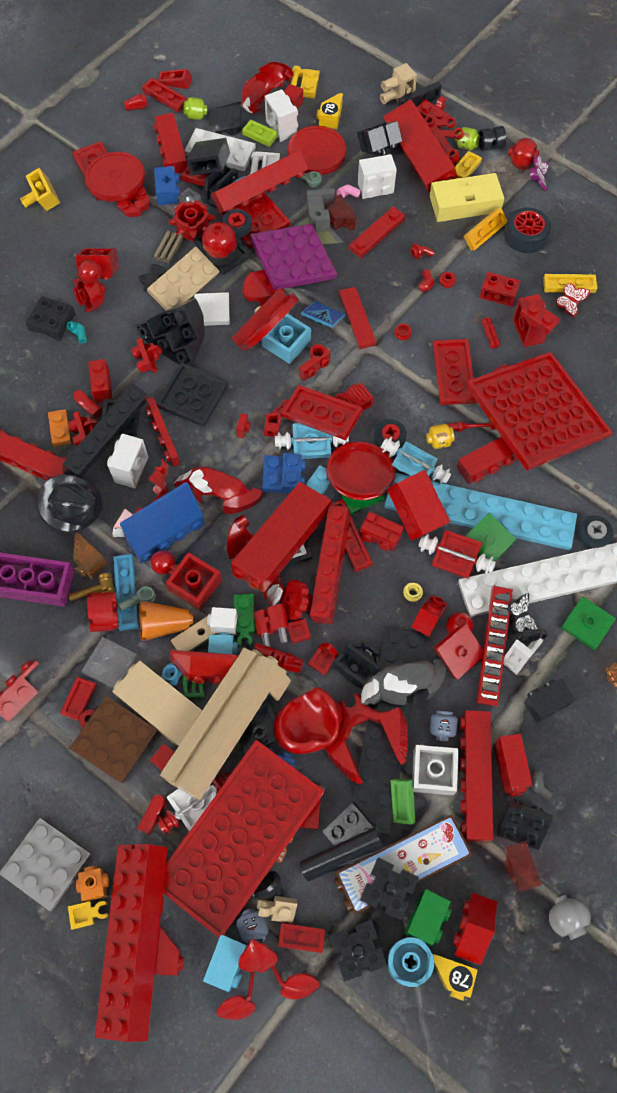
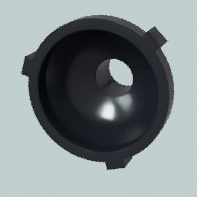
[252,871,283,902]

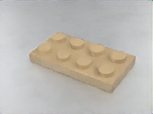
[147,247,220,310]

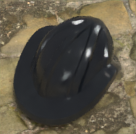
[37,474,102,532]

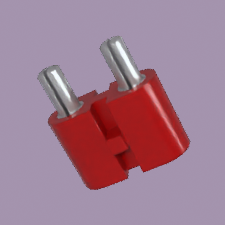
[253,604,289,647]

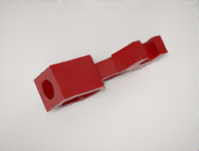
[264,399,289,438]

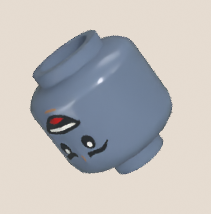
[430,710,457,741]
[237,909,268,944]

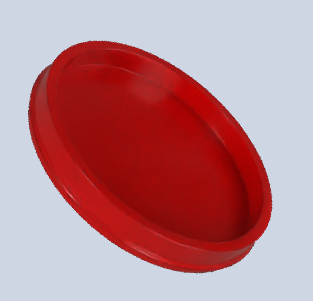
[288,126,347,175]
[85,152,145,202]
[326,442,395,500]

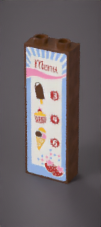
[333,814,472,916]

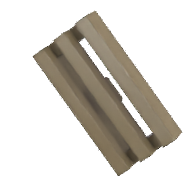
[154,230,183,264]

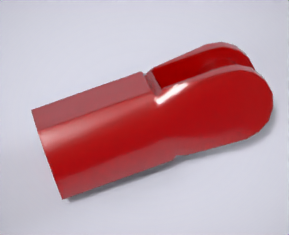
[73,390,103,419]
[137,795,166,835]

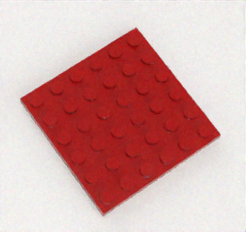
[465,352,613,471]

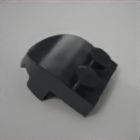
[331,641,381,690]

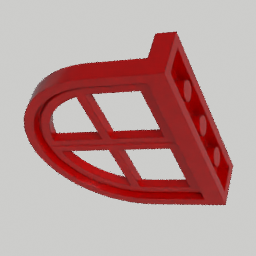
[231,288,298,351]

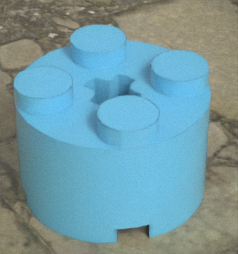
[386,937,434,987]

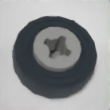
[578,515,613,549]

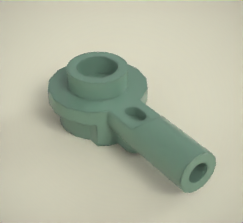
[294,171,322,187]
[117,586,156,611]

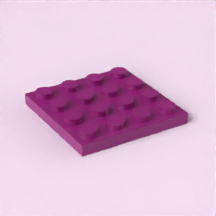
[250,224,337,290]

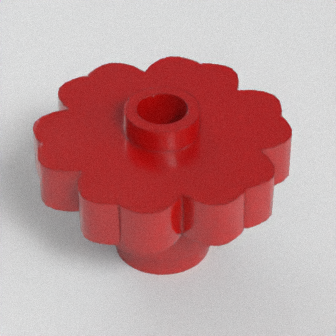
[280,579,313,620]

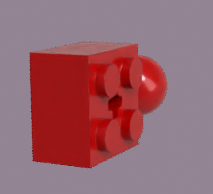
[75,248,119,284]
[150,550,222,611]

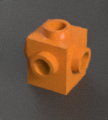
[76,866,109,902]

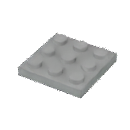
[0,818,92,912]

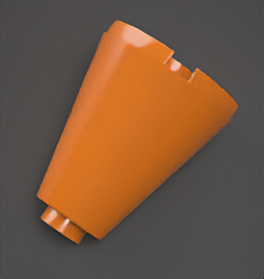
[139,601,193,641]

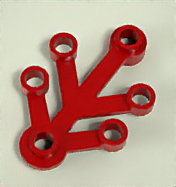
[424,115,464,164]

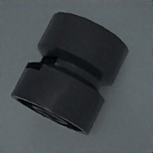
[479,126,507,151]

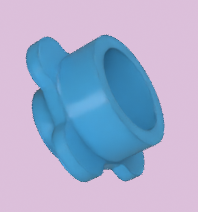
[161,663,183,686]

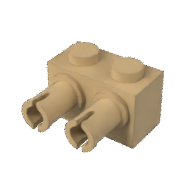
[380,63,417,104]

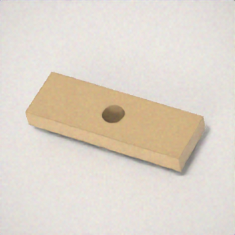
[171,616,219,651]

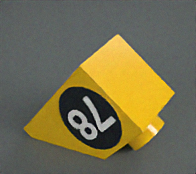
[316,93,343,129]
[432,954,477,1001]

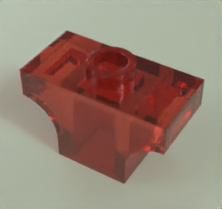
[327,194,357,231]
[504,841,542,892]

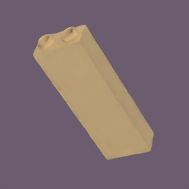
[112,660,202,747]

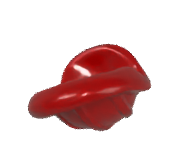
[273,687,342,754]

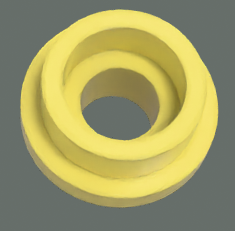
[403,583,423,602]

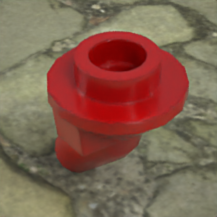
[410,243,435,260]

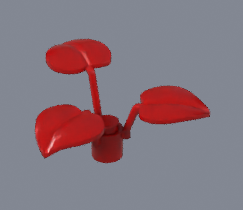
[216,939,320,1020]

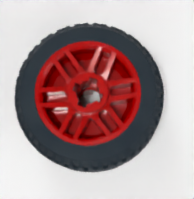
[504,207,551,253]

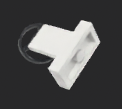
[503,629,548,675]

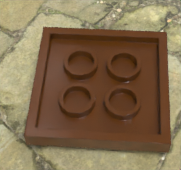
[69,696,157,783]

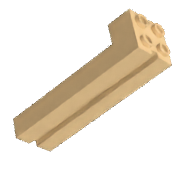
[160,648,291,801]

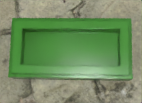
[391,778,415,824]

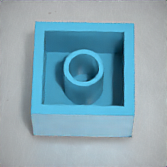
[262,314,311,364]
[203,935,248,992]

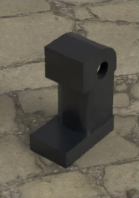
[204,164,238,209]

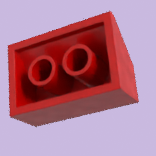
[387,470,451,541]

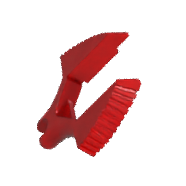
[325,693,408,784]

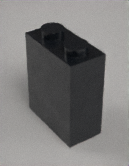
[187,138,230,176]

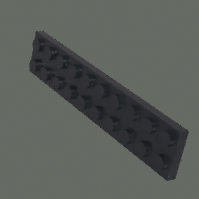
[352,627,425,836]

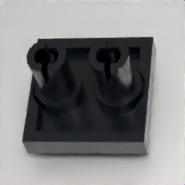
[239,700,277,754]
[497,799,553,850]

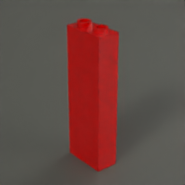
[383,99,458,194]
[231,482,331,592]

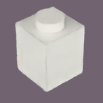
[207,607,237,634]

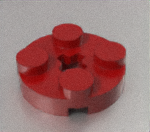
[116,187,150,217]

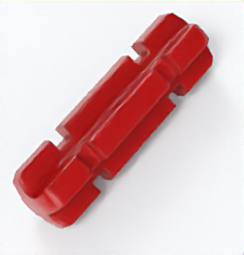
[482,317,501,349]

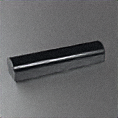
[300,826,387,882]

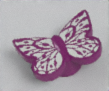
[529,156,549,191]

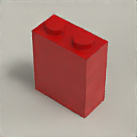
[493,734,532,797]

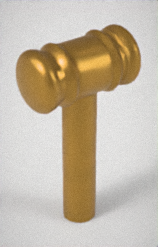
[68,573,116,601]

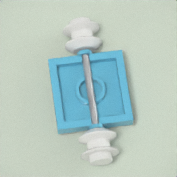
[275,423,349,459]
[381,436,451,485]

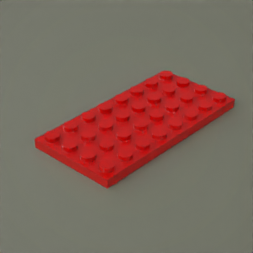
[163,740,325,938]

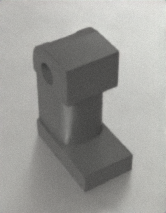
[306,188,335,232]

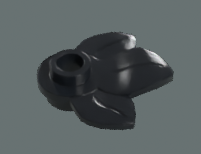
[139,264,166,292]

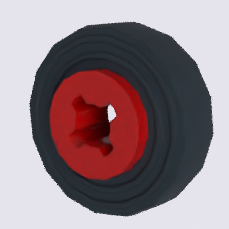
[222,209,252,238]
[374,419,407,450]

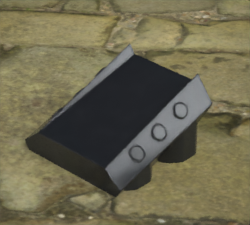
[209,101,242,135]

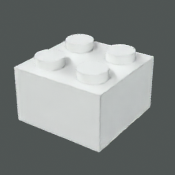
[265,89,298,142]
[358,154,396,199]
[107,434,149,488]
[412,745,458,795]

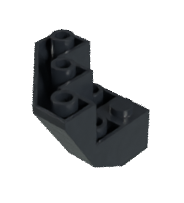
[135,298,205,365]

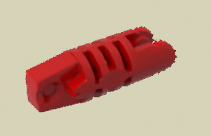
[254,643,304,673]

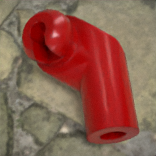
[418,269,434,292]

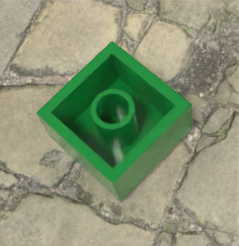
[404,889,452,946]

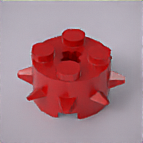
[169,200,215,242]

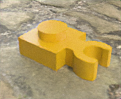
[68,901,109,930]

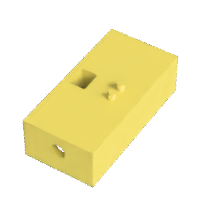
[430,173,504,222]

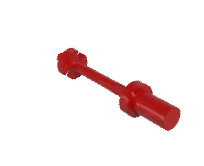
[447,421,495,432]

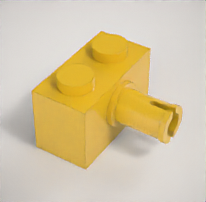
[20,168,60,211]

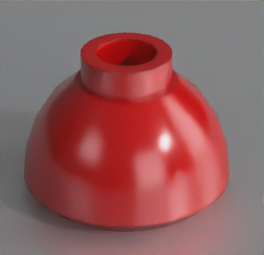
[446,612,474,634]

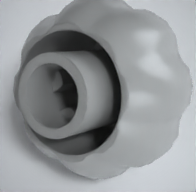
[549,895,591,940]

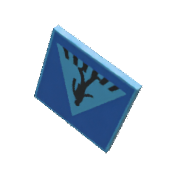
[301,301,345,328]

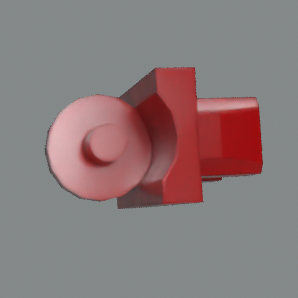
[131,338,162,373]
[68,411,99,446]

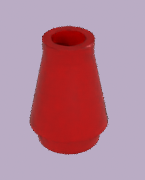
[124,93,149,111]

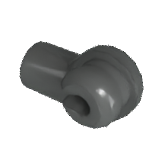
[530,769,554,801]

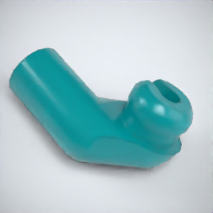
[66,321,87,344]

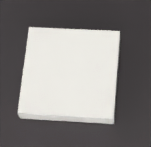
[194,292,230,326]

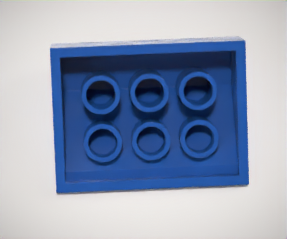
[119,482,205,563]

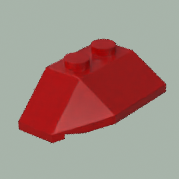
[170,650,239,685]

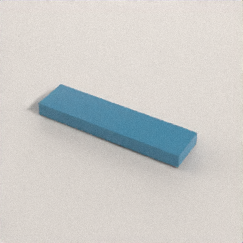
[113,554,139,631]

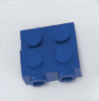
[262,453,305,494]

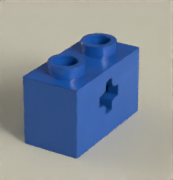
[154,166,181,205]

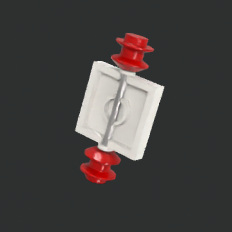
[157,771,230,834]

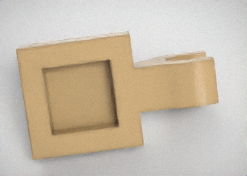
[257,896,298,923]

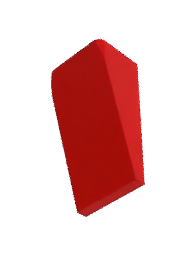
[158,69,192,89]

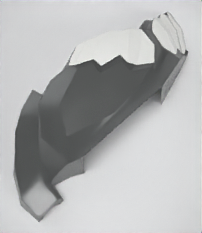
[361,659,446,705]

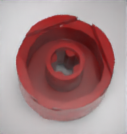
[87,591,119,633]

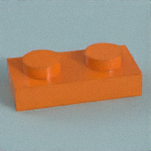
[48,409,72,447]

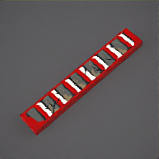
[476,586,513,707]

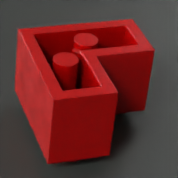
[453,892,497,965]

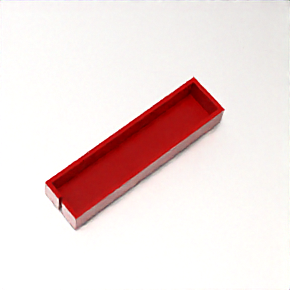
[95,844,168,1042]

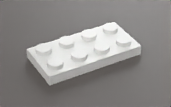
[184,128,256,172]

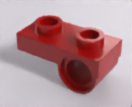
[299,344,331,381]

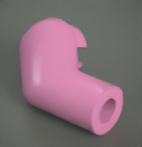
[336,184,361,200]

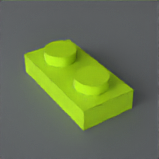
[242,120,278,147]

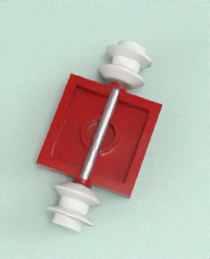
[419,530,496,579]

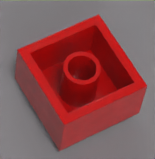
[512,294,548,348]

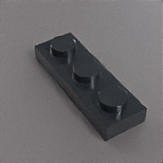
[398,81,442,107]

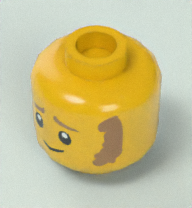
[426,424,454,449]

